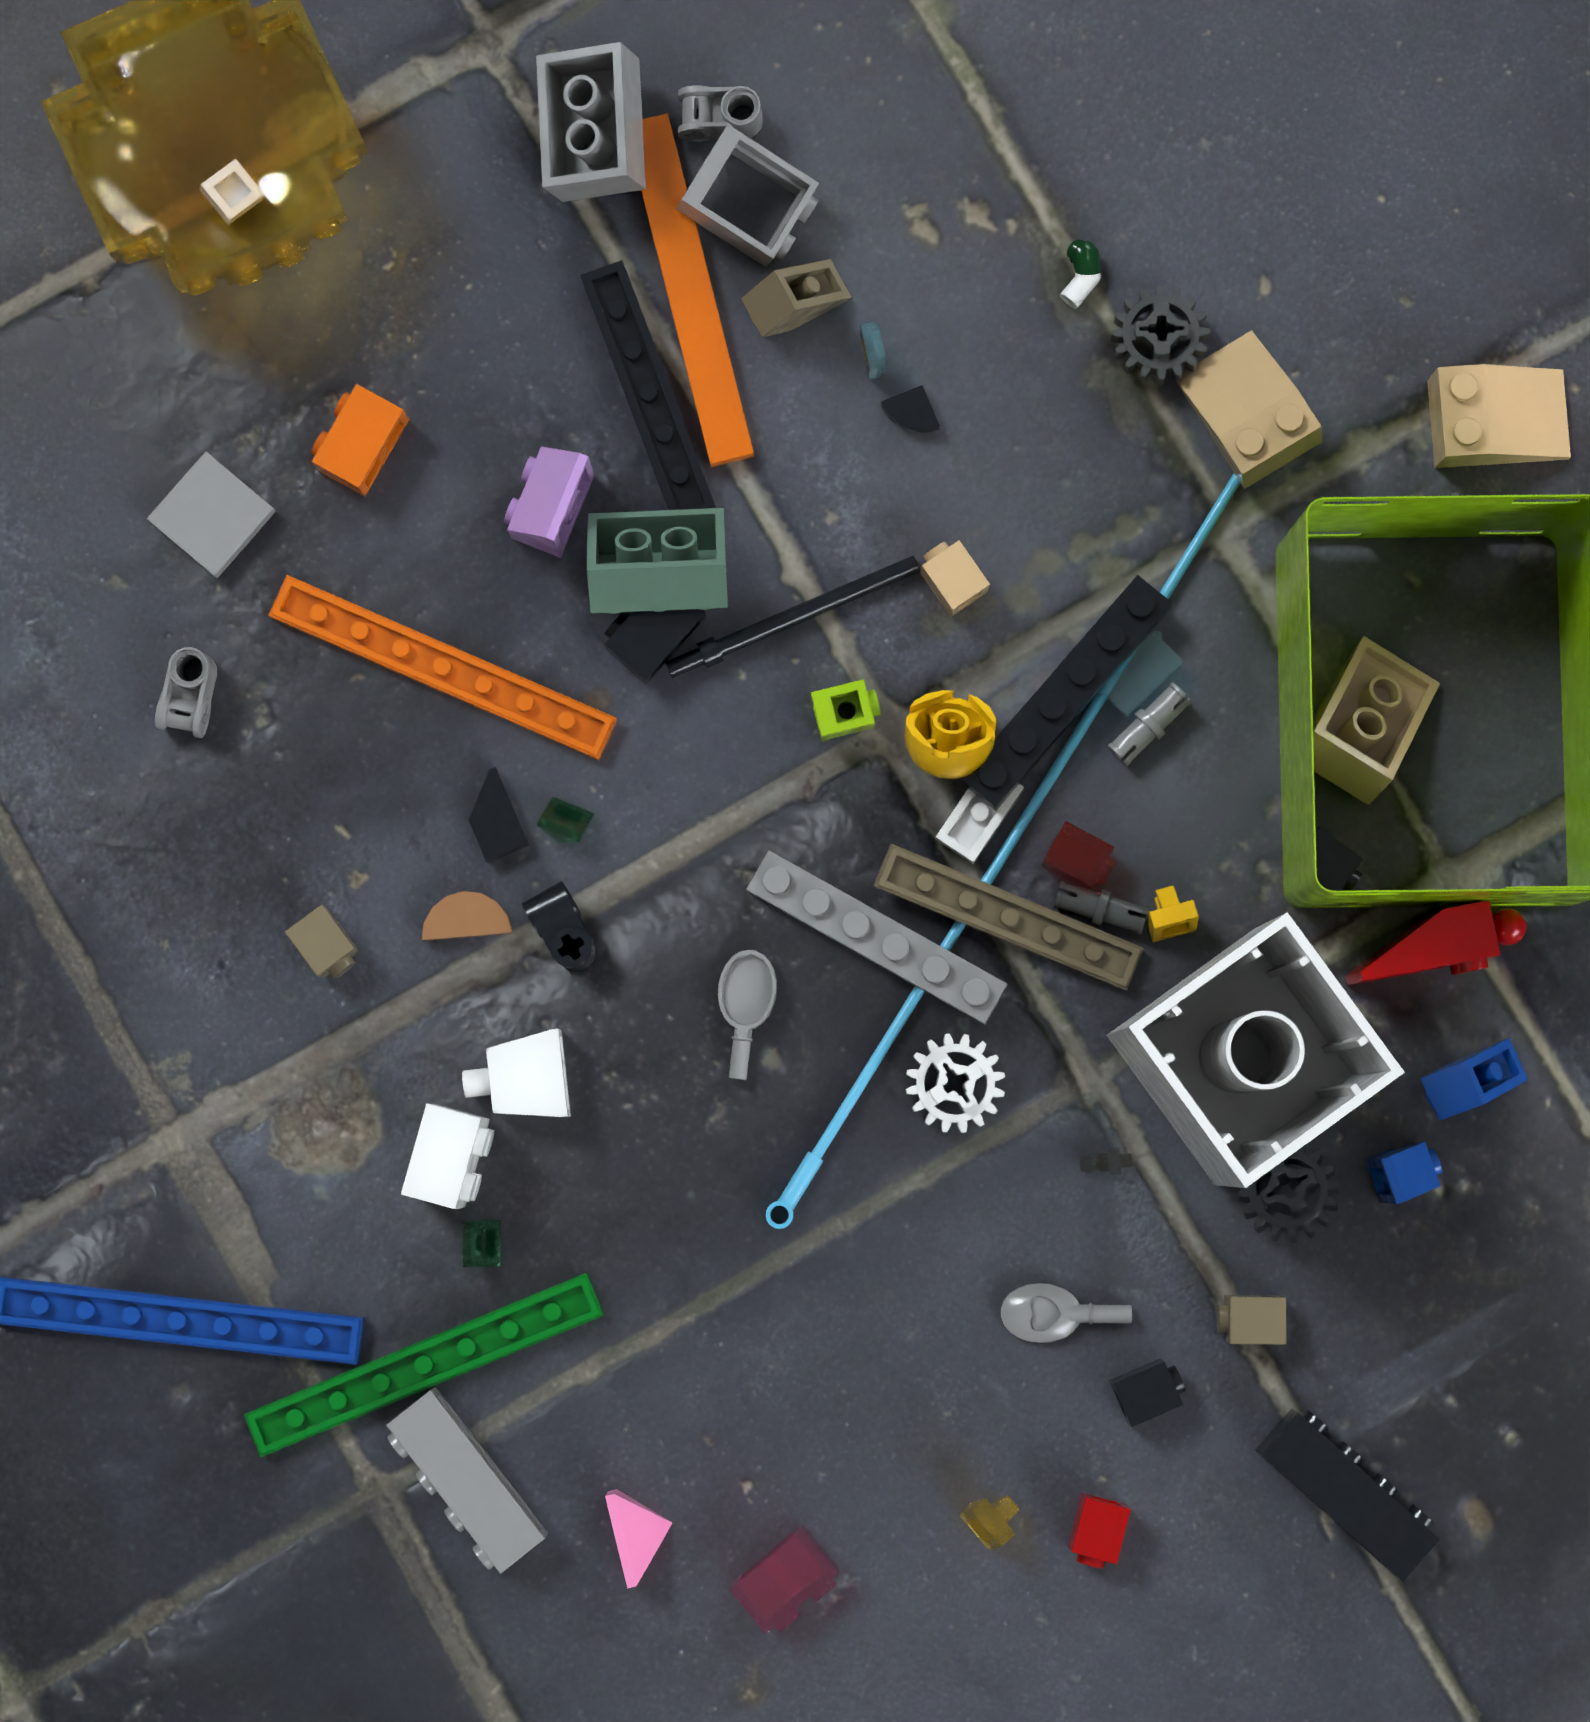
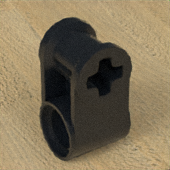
[522,881,597,971]

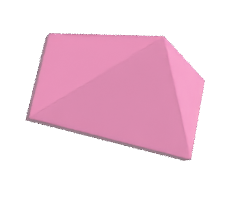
[605,1489,672,1589]

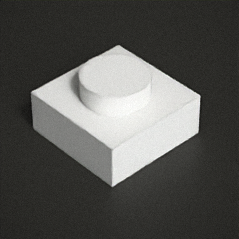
[199,159,265,225]

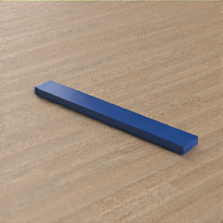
[0,1277,365,1364]

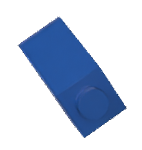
[1420,1038,1528,1121]
[1365,1142,1442,1204]

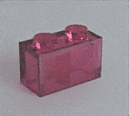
[730,1524,838,1634]

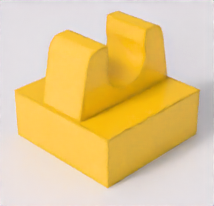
[1148,885,1199,943]

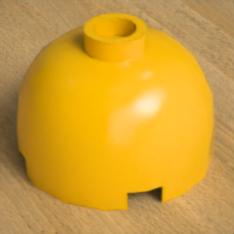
[905,690,996,779]

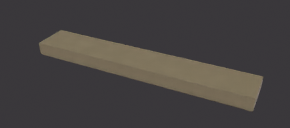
[873,844,1144,990]

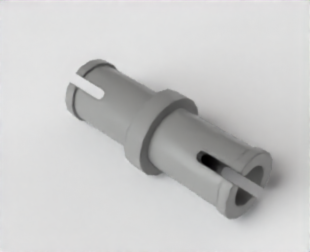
[1107,682,1192,767]

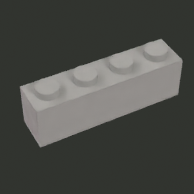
[386,1387,548,1574]

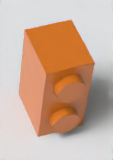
[311,384,409,497]

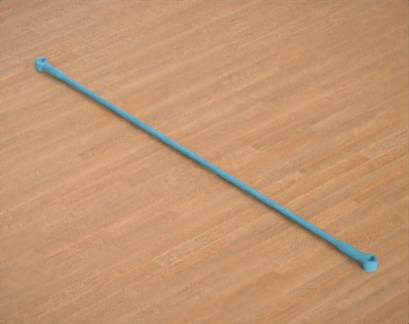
[766,473,1240,1229]

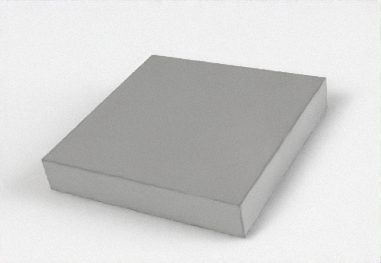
[147,451,276,579]

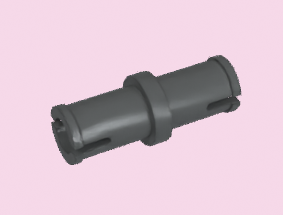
[1053,880,1149,935]

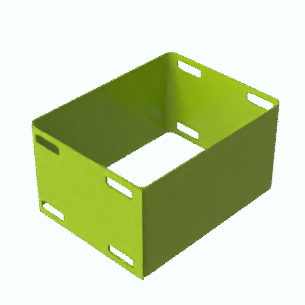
[1275,494,1590,908]

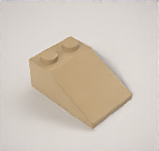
[1176,330,1322,489]
[1427,364,1571,468]
[1313,636,1440,805]

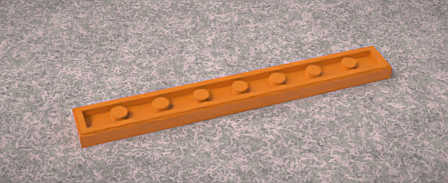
[641,113,754,467]
[268,575,617,761]

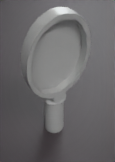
[718,950,777,1080]
[1000,1283,1132,1343]

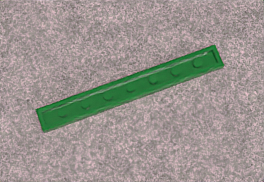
[244,1272,604,1458]

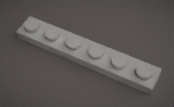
[746,850,1008,1025]

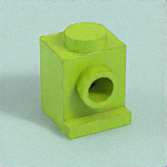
[811,679,881,742]

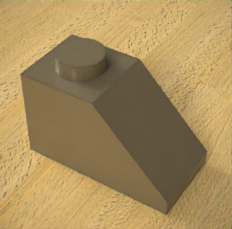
[741,259,851,337]

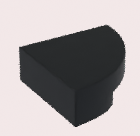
[881,385,940,433]

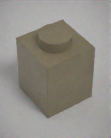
[285,904,360,979]
[1216,1295,1286,1344]

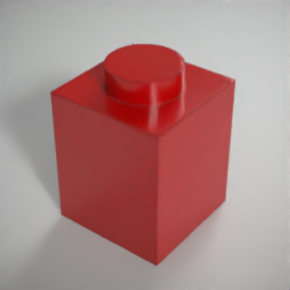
[1068,1492,1131,1569]

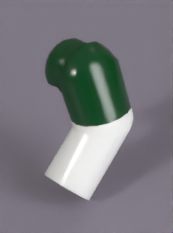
[1060,239,1101,309]

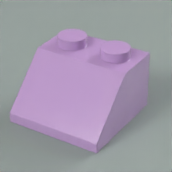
[504,447,594,558]

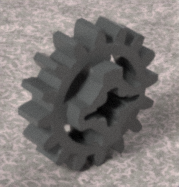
[1111,285,1210,385]

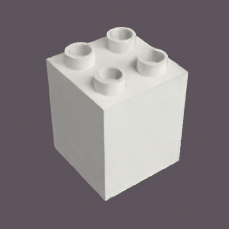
[1106,912,1405,1188]

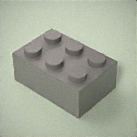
[536,42,646,202]

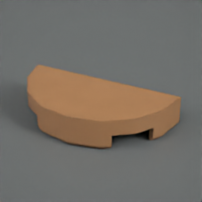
[422,891,514,941]

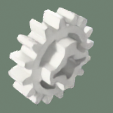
[906,1034,1005,1133]

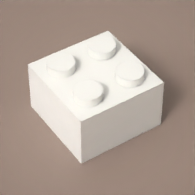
[401,1103,494,1209]

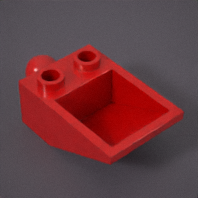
[1345,900,1526,986]

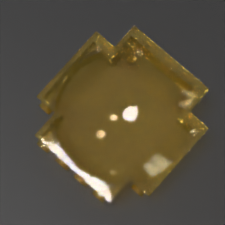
[40,0,368,296]

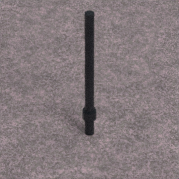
[665,555,920,678]

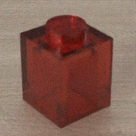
[1041,821,1116,889]

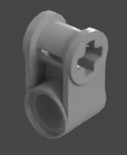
[678,85,764,142]
[155,647,217,738]

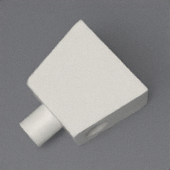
[462,1029,571,1117]

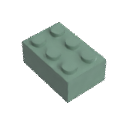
[587,508,728,614]

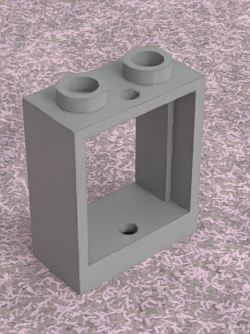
[676,124,819,267]

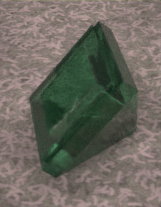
[537,797,594,843]
[460,1220,501,1267]

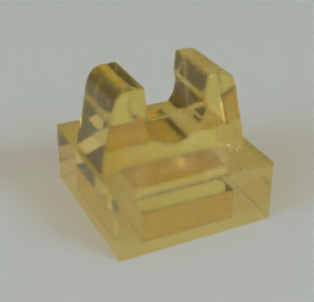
[959,1494,1020,1550]

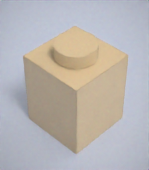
[920,540,990,617]

